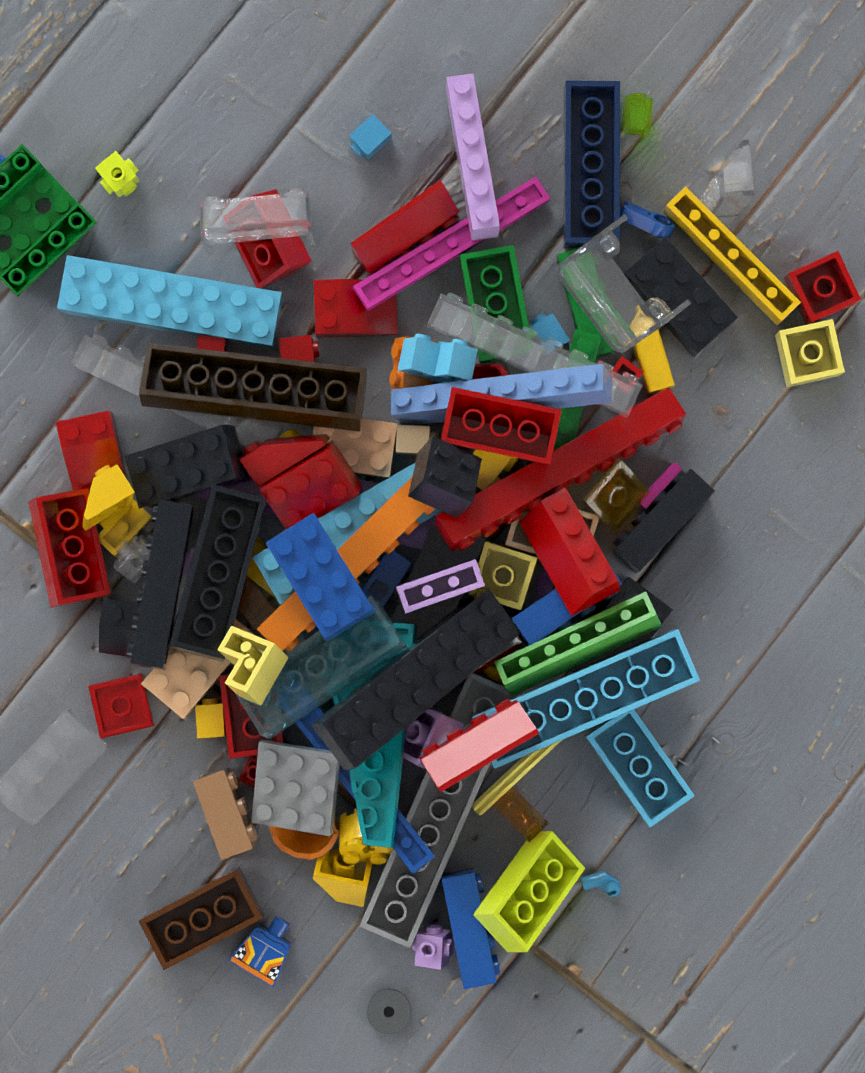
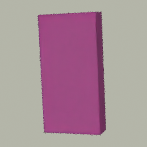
[637,462,682,510]

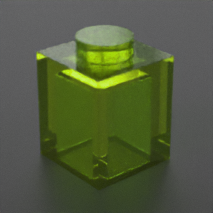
[622,93,653,136]

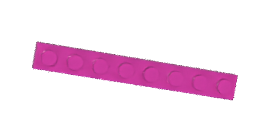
[353,177,551,311]

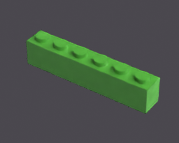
[494,592,663,696]

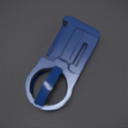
[620,200,676,239]

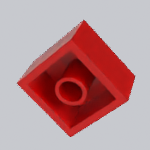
[784,251,861,325]

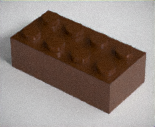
[139,866,264,970]

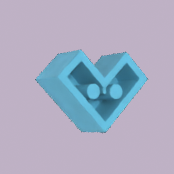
[398,334,478,384]

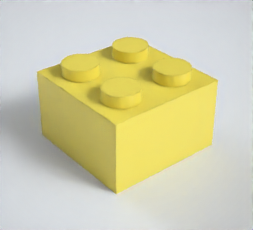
[775,319,845,387]
[469,541,539,610]

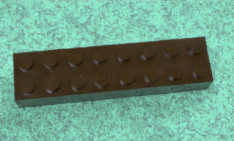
[139,343,367,432]

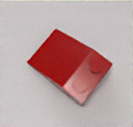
[313,279,398,339]
[56,410,128,493]

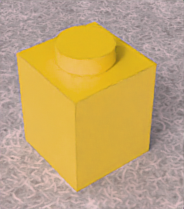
[195,698,226,738]

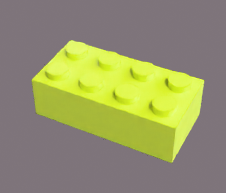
[473,830,585,952]

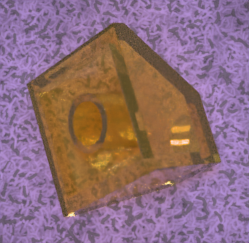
[583,458,650,533]

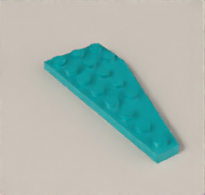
[328,620,417,848]

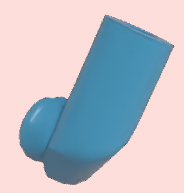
[580,871,621,897]

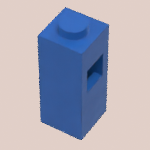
[362,551,412,620]

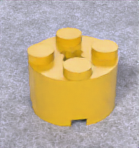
[339,808,393,865]

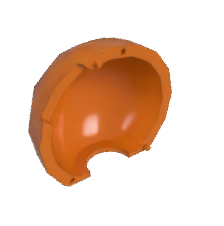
[269,816,339,860]

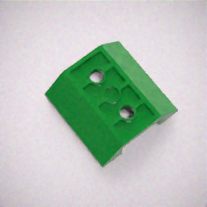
[0,144,97,297]

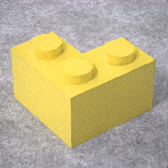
[218,626,289,706]

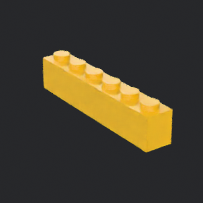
[663,186,801,325]

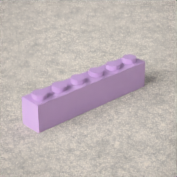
[446,73,500,241]

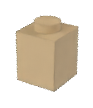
[396,425,436,455]

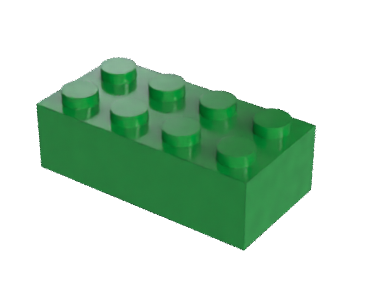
[459,245,534,364]

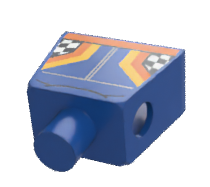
[228,916,291,987]

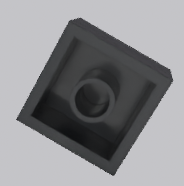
[408,436,482,518]

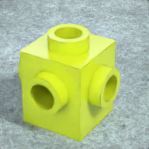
[95,151,140,198]

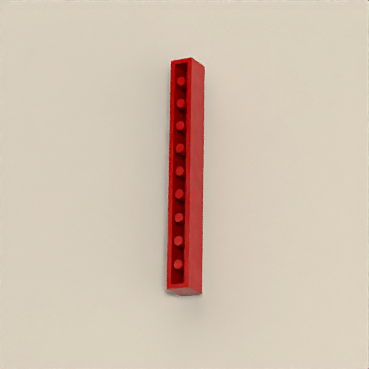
[434,387,686,552]

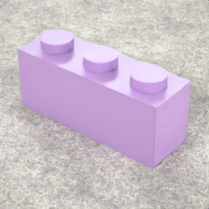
[396,559,485,613]

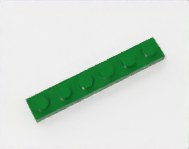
[553,329,602,451]

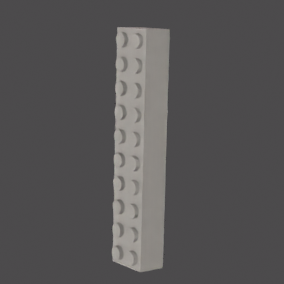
[360,673,520,948]

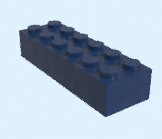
[563,81,620,249]

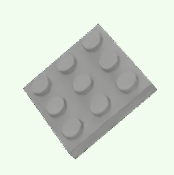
[251,740,340,836]

